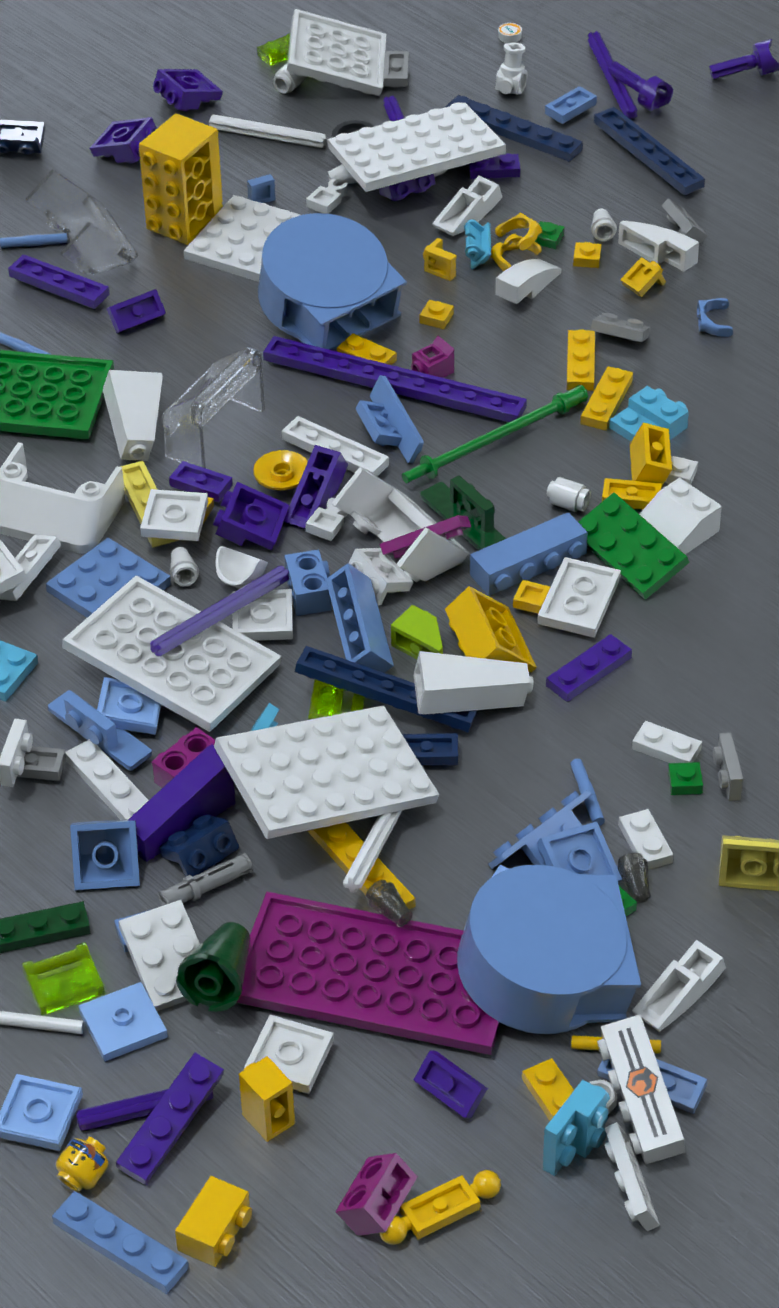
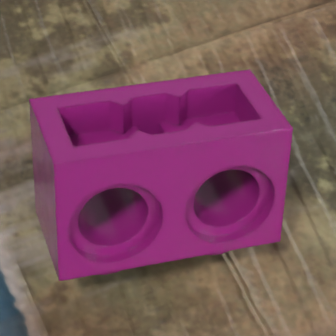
[152,727,215,788]
[335,1153,418,1236]

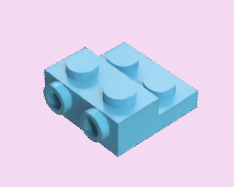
[609,386,689,442]
[543,1080,610,1176]

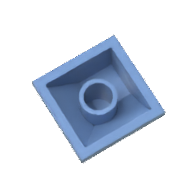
[70,820,140,890]

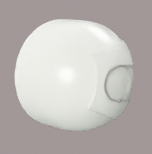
[215,546,268,589]

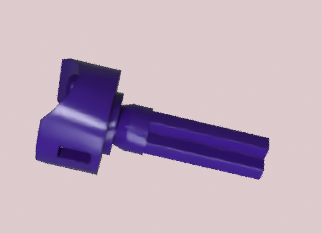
[709,39,779,80]
[608,61,674,111]

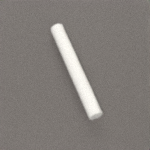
[0,1011,85,1034]

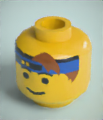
[56,1137,109,1192]

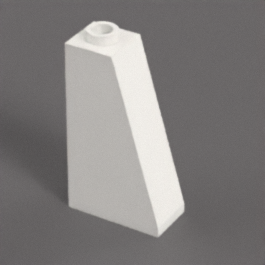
[103,370,163,461]
[413,651,533,714]

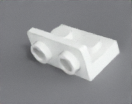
[349,548,413,606]

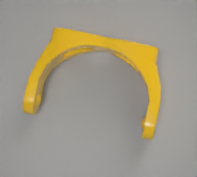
[495,213,542,251]
[490,233,542,271]

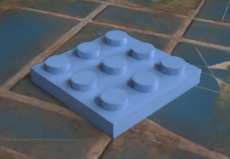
[46,538,171,618]

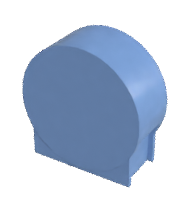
[258,213,407,350]
[457,864,641,1034]

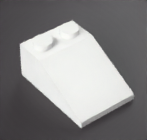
[640,478,722,555]

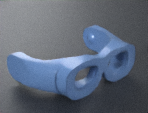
[697,298,733,337]

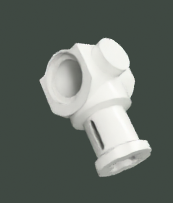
[495,43,528,95]

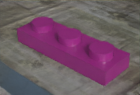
[380,515,471,559]

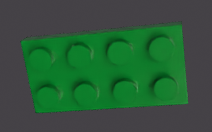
[578,492,690,600]

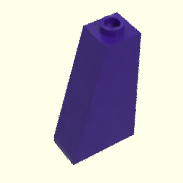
[128,744,236,862]

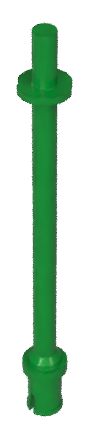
[402,385,588,484]

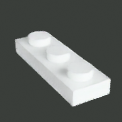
[0,535,61,601]
[605,1122,660,1231]

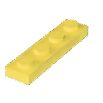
[120,461,178,548]

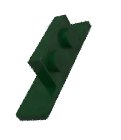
[420,475,506,550]

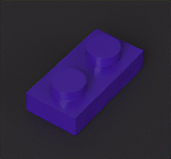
[468,153,520,179]
[107,289,166,333]
[169,461,233,503]
[413,1051,488,1118]

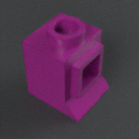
[411,336,454,378]

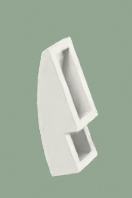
[432,176,502,236]
[618,221,699,272]
[495,259,562,304]
[632,940,726,1032]

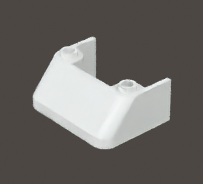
[0,442,126,554]
[332,467,470,582]

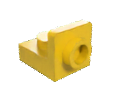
[423,238,456,281]
[620,257,666,298]

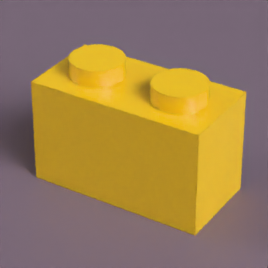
[630,422,672,487]
[239,1056,295,1142]
[175,1176,252,1267]

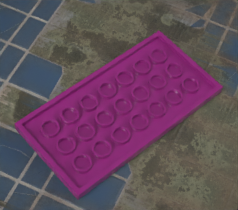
[236,892,501,1055]

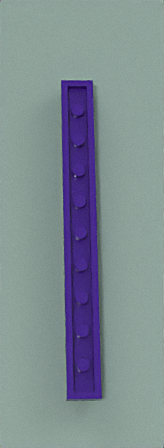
[263,336,527,422]

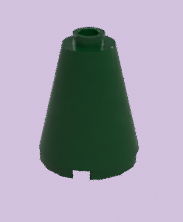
[176,922,250,1012]

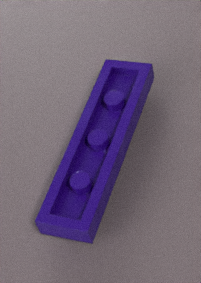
[8,254,110,309]
[116,1052,224,1185]

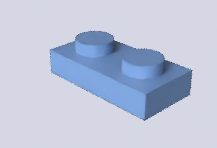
[545,86,597,124]

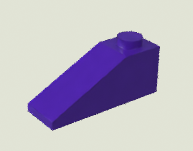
[283,445,348,529]

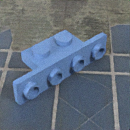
[356,375,424,463]
[48,690,152,771]
[488,789,592,869]

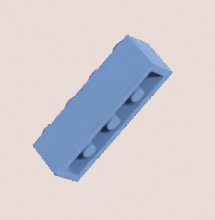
[470,512,588,596]
[326,563,394,673]

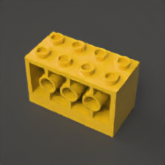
[139,113,223,245]

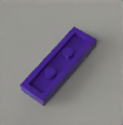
[546,634,632,702]

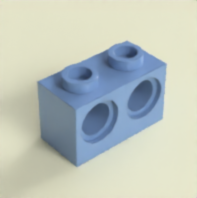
[284,550,331,616]

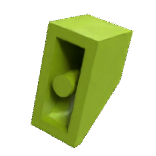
[391,605,443,660]

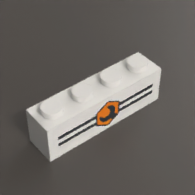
[597,1014,686,1165]

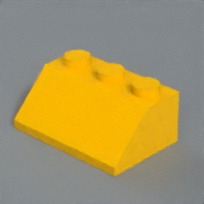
[445,586,537,672]

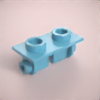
[464,219,491,270]

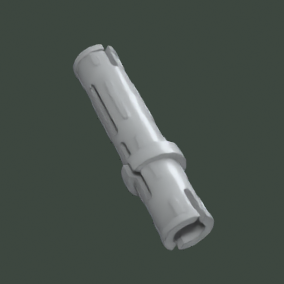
[158,853,253,906]

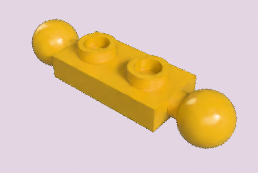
[379,1170,501,1245]

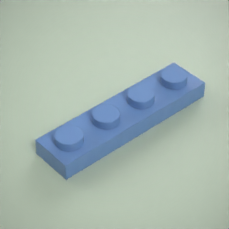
[52,1191,189,1295]

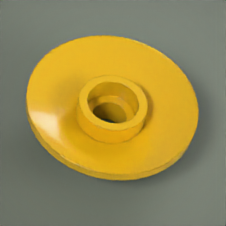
[253,450,308,490]

